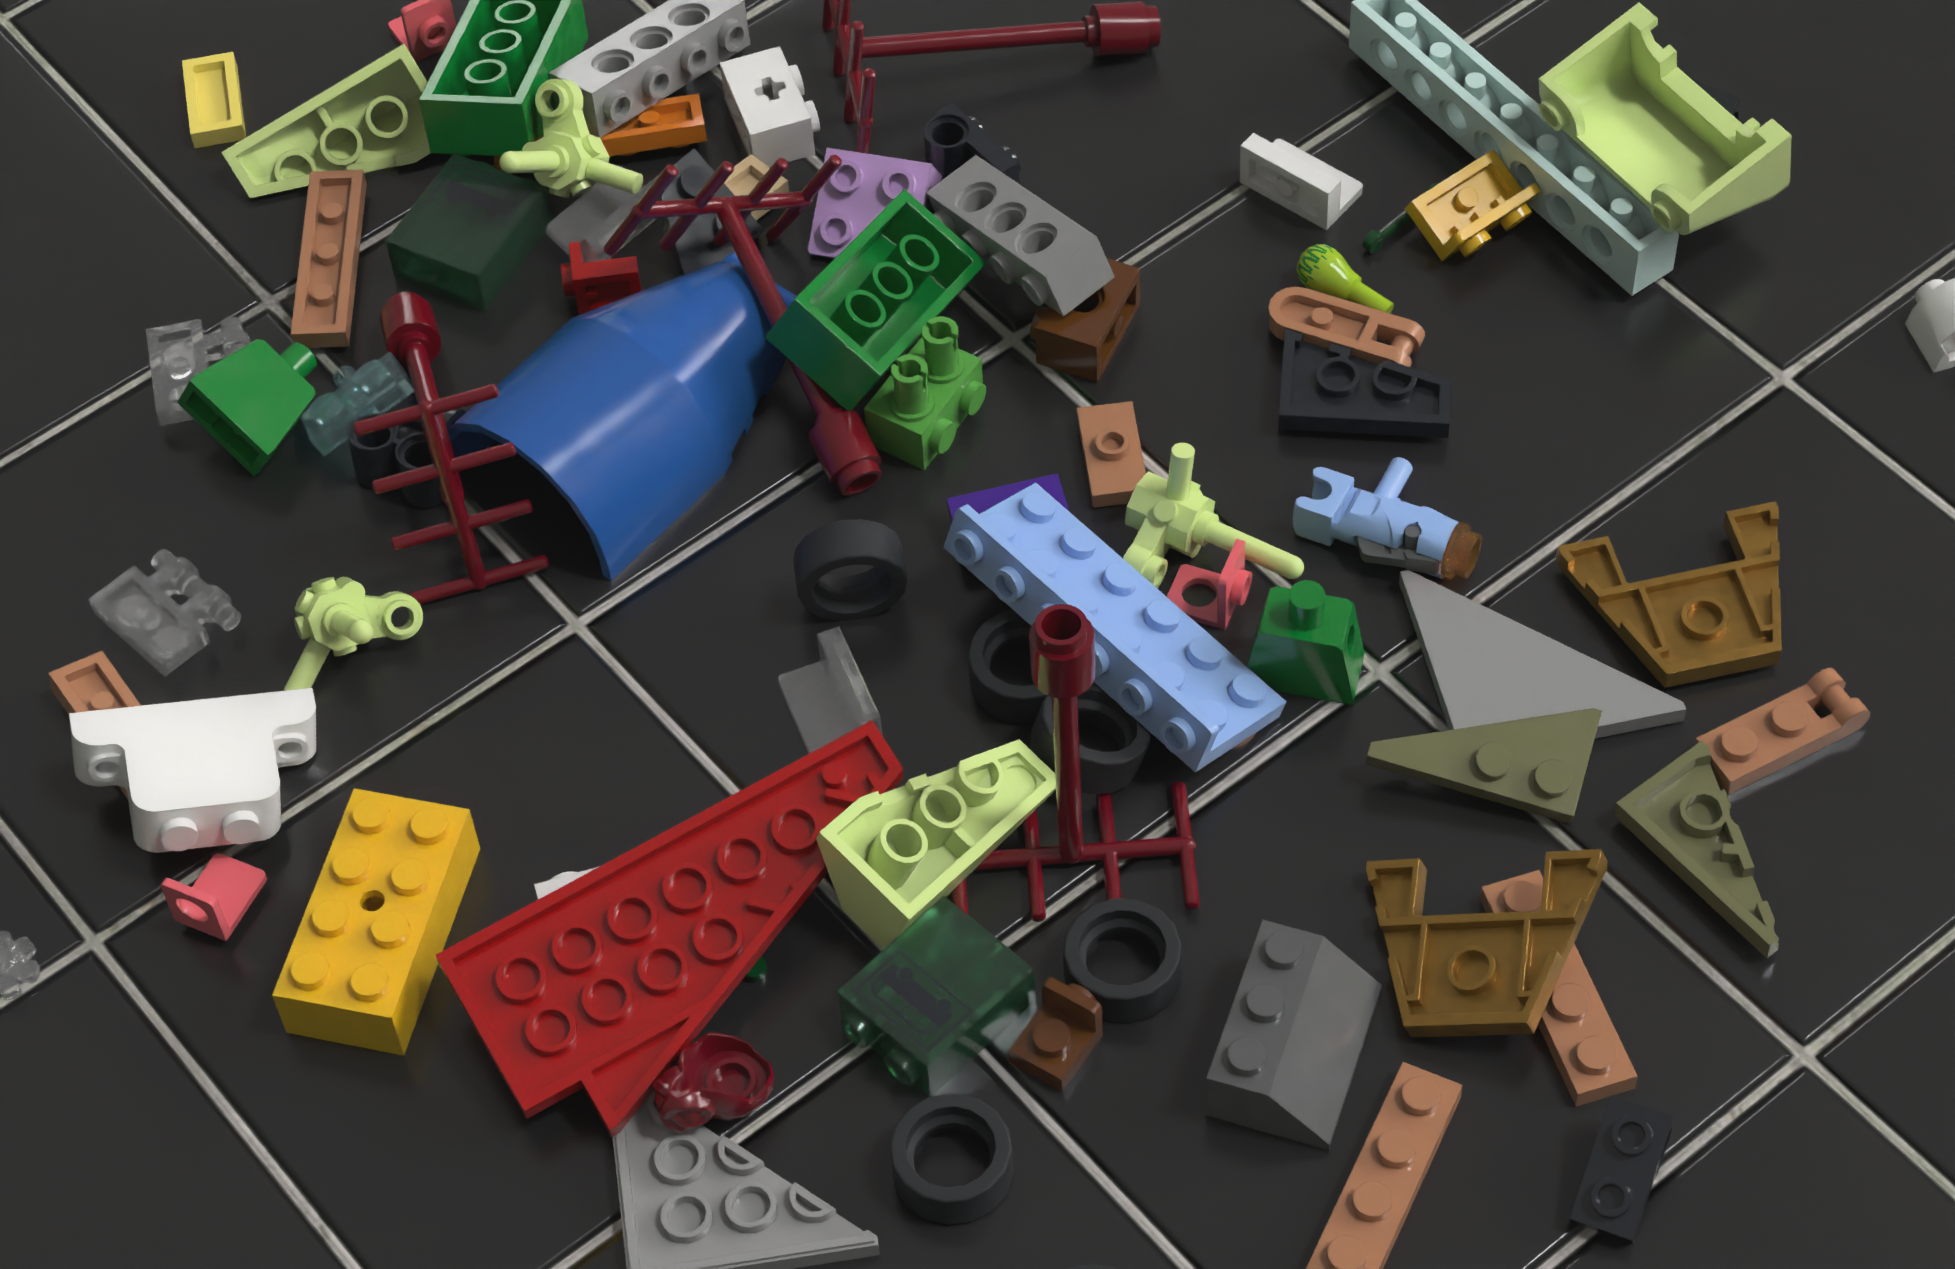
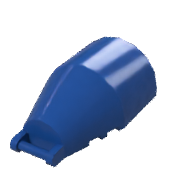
[448,252,797,581]

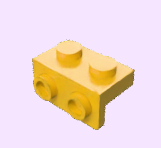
[1405,149,1541,261]

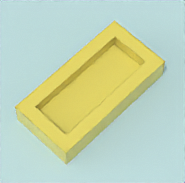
[182,52,246,148]

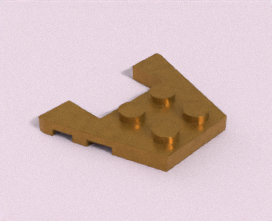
[1556,501,1782,688]
[1366,849,1608,1038]

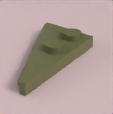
[1365,708,1602,824]
[1614,741,1779,958]

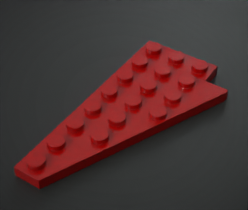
[435,720,903,1137]

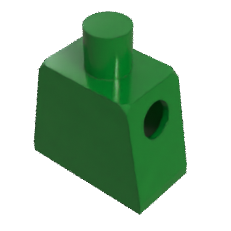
[177,339,317,477]
[1246,580,1365,705]

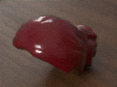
[653,1032,775,1133]

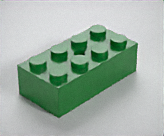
[419,0,588,157]
[765,189,987,411]

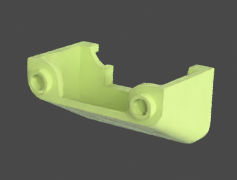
[1539,2,1792,235]

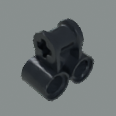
[348,391,466,508]

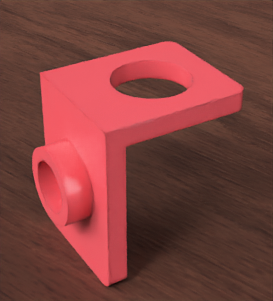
[388,0,456,62]
[1166,539,1252,630]
[160,853,267,941]

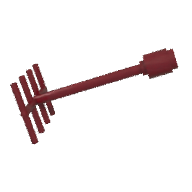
[822,0,1161,154]
[604,154,882,496]
[353,292,549,605]
[952,604,1200,928]

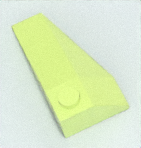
[221,43,430,198]
[816,739,1056,953]

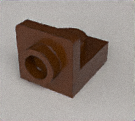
[1008,977,1103,1092]

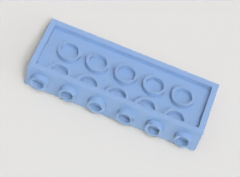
[944,483,1287,772]

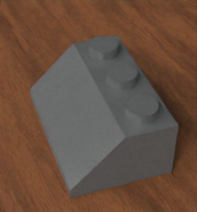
[1206,920,1382,1151]

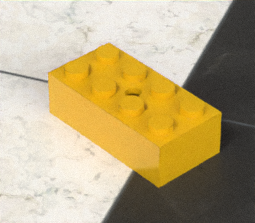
[272,788,480,1056]

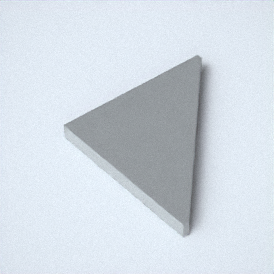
[1399,570,1686,739]
[613,1090,880,1269]

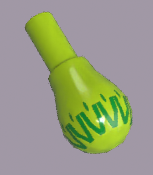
[1296,244,1394,313]

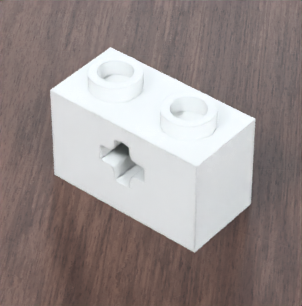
[720,46,820,167]

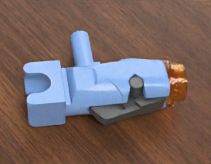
[1293,457,1482,579]

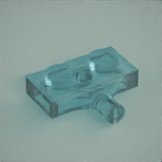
[300,352,414,456]

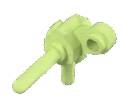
[499,79,643,197]
[1123,443,1304,588]
[284,577,423,691]

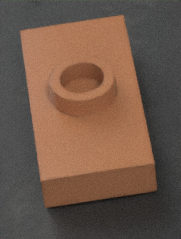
[1077,401,1146,508]

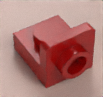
[561,241,642,315]

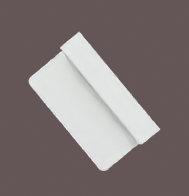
[1240,133,1363,230]

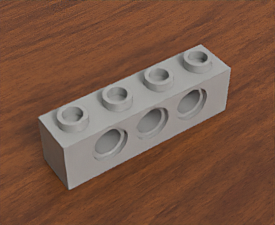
[549,0,751,138]
[926,155,1115,317]

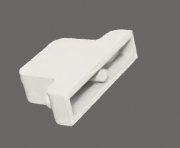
[69,688,316,853]

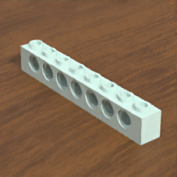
[1349,0,1679,296]

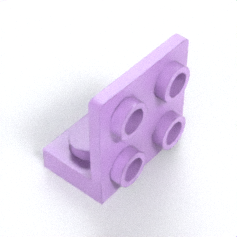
[808,148,942,259]

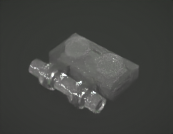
[146,317,250,426]
[88,549,241,677]

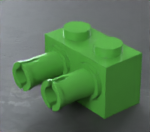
[864,316,986,470]

